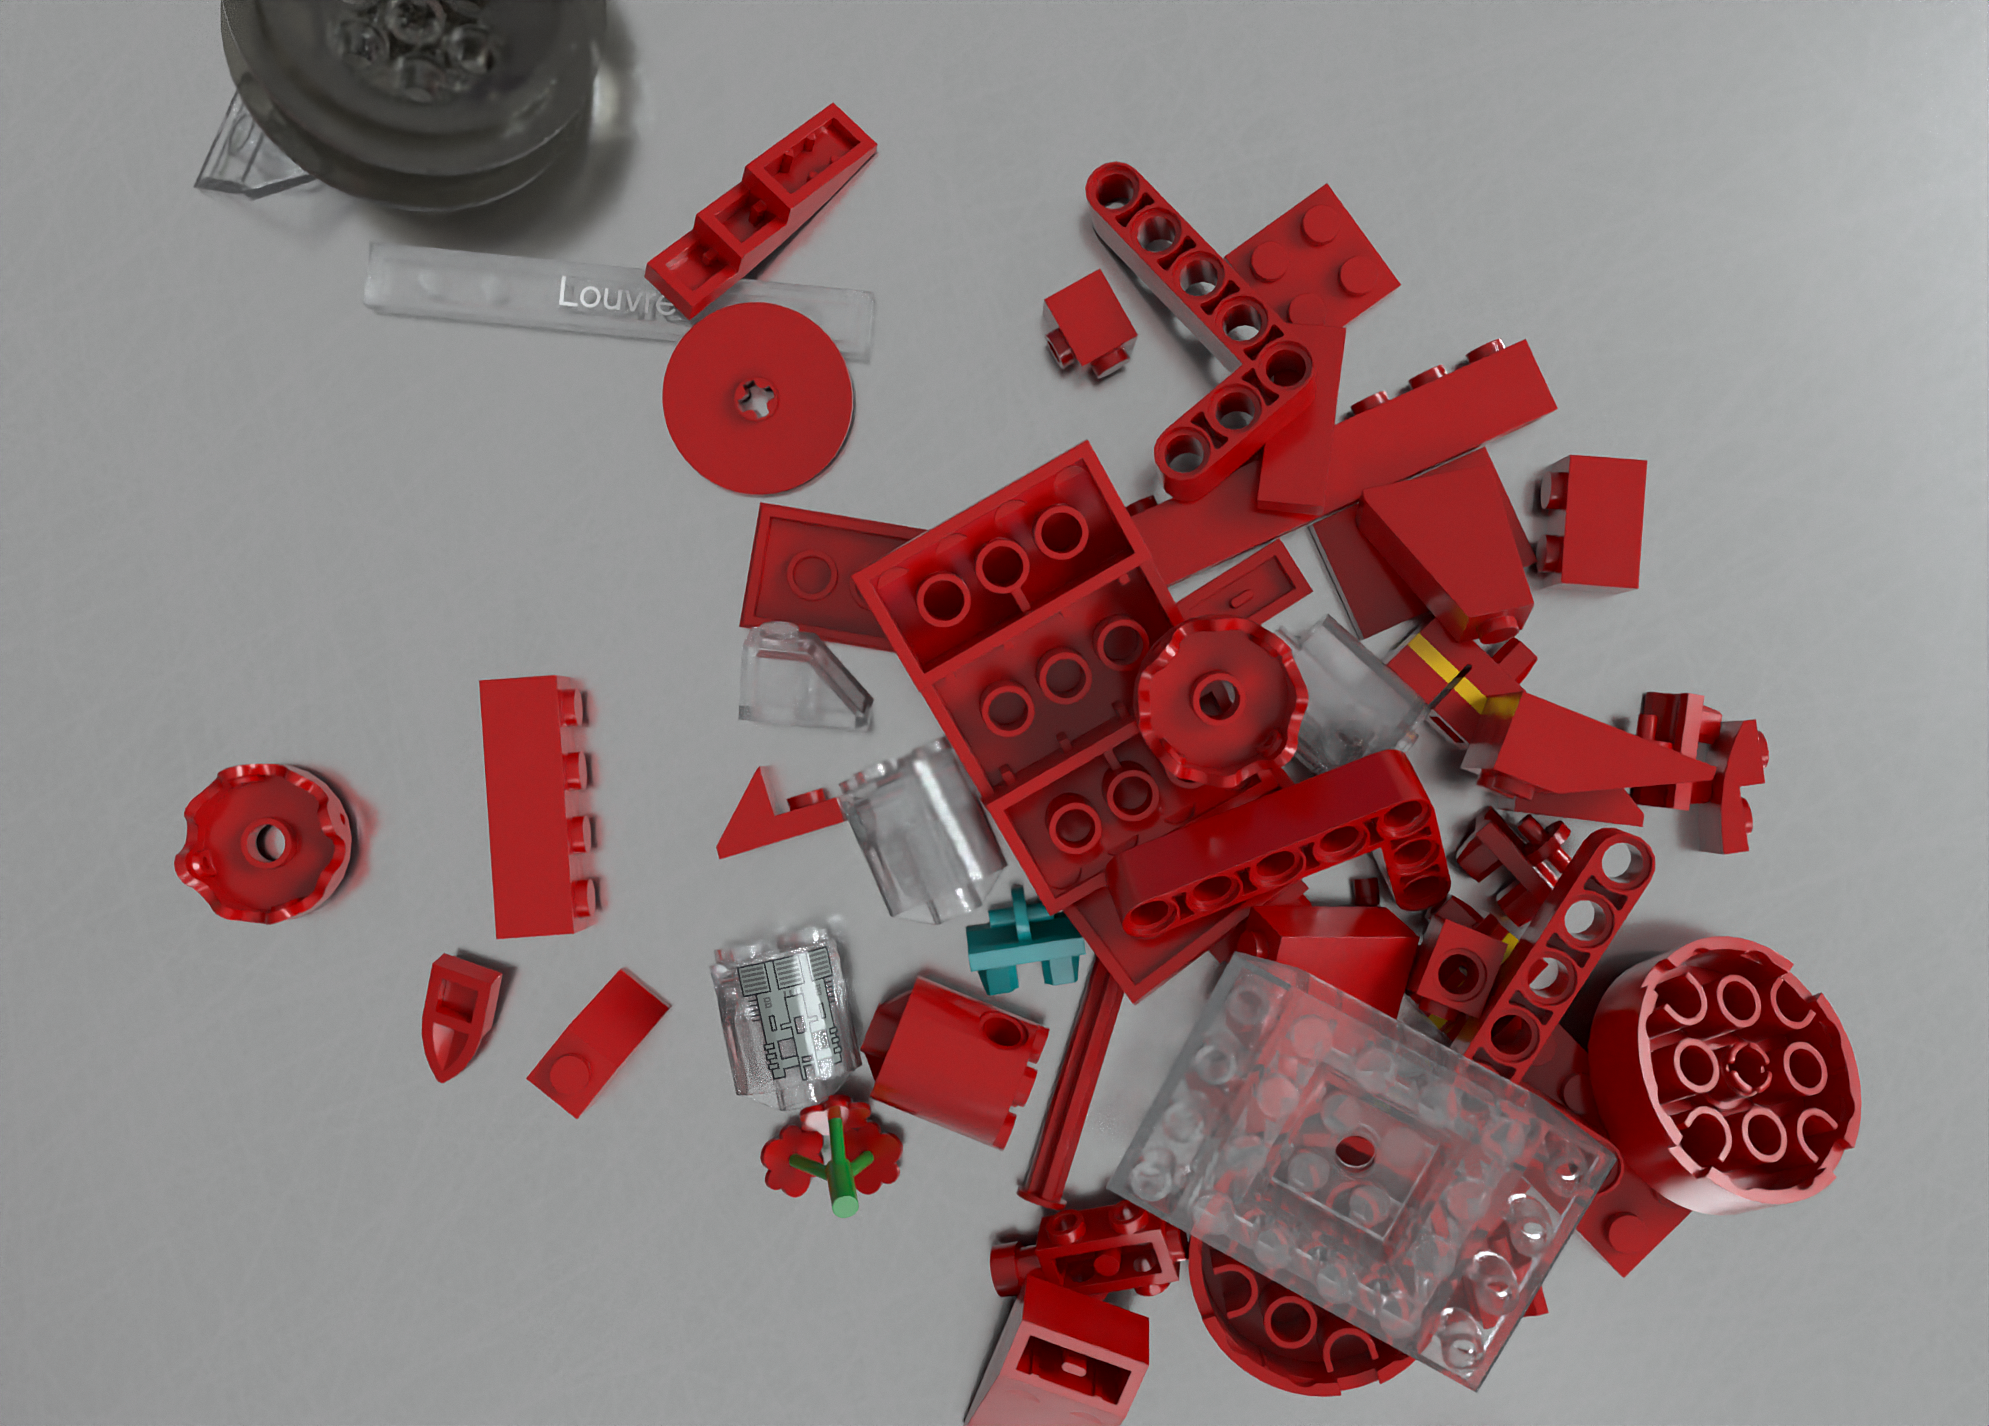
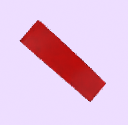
[644,102,878,320]

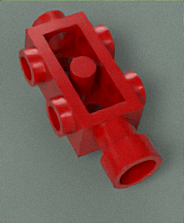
[990,1196,1188,1301]

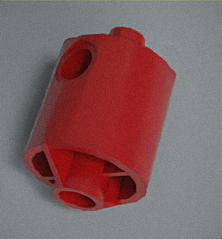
[860,976,1050,1151]

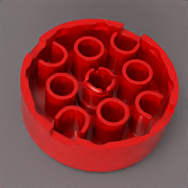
[1588,936,1862,1216]
[1186,1116,1456,1397]

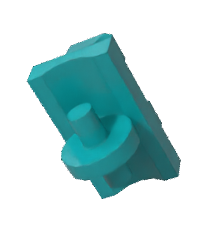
[965,886,1086,996]

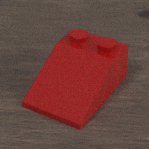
[1460,691,1717,801]

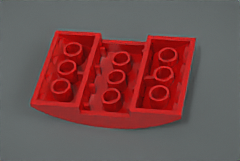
[851,439,1279,916]

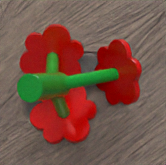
[760,1095,903,1218]

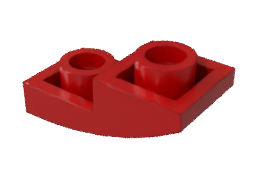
[1698,719,1769,855]

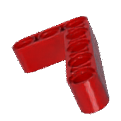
[1085,161,1316,501]
[1104,749,1451,937]
[1436,828,1655,1197]

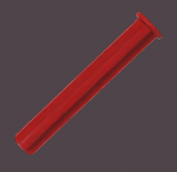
[1016,957,1124,1210]

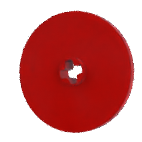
[662,302,853,495]

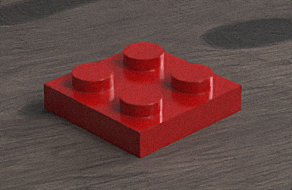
[1224,183,1401,327]

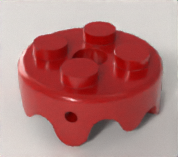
[1133,614,1309,788]
[174,763,352,925]

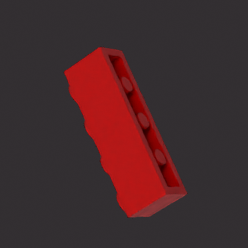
[479,675,595,939]

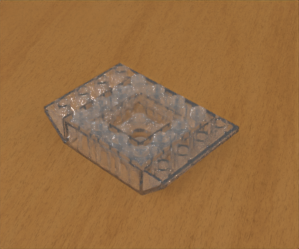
[1107,951,1617,1393]

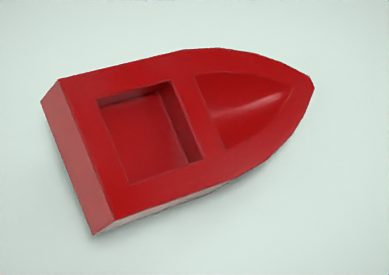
[422,953,503,1084]

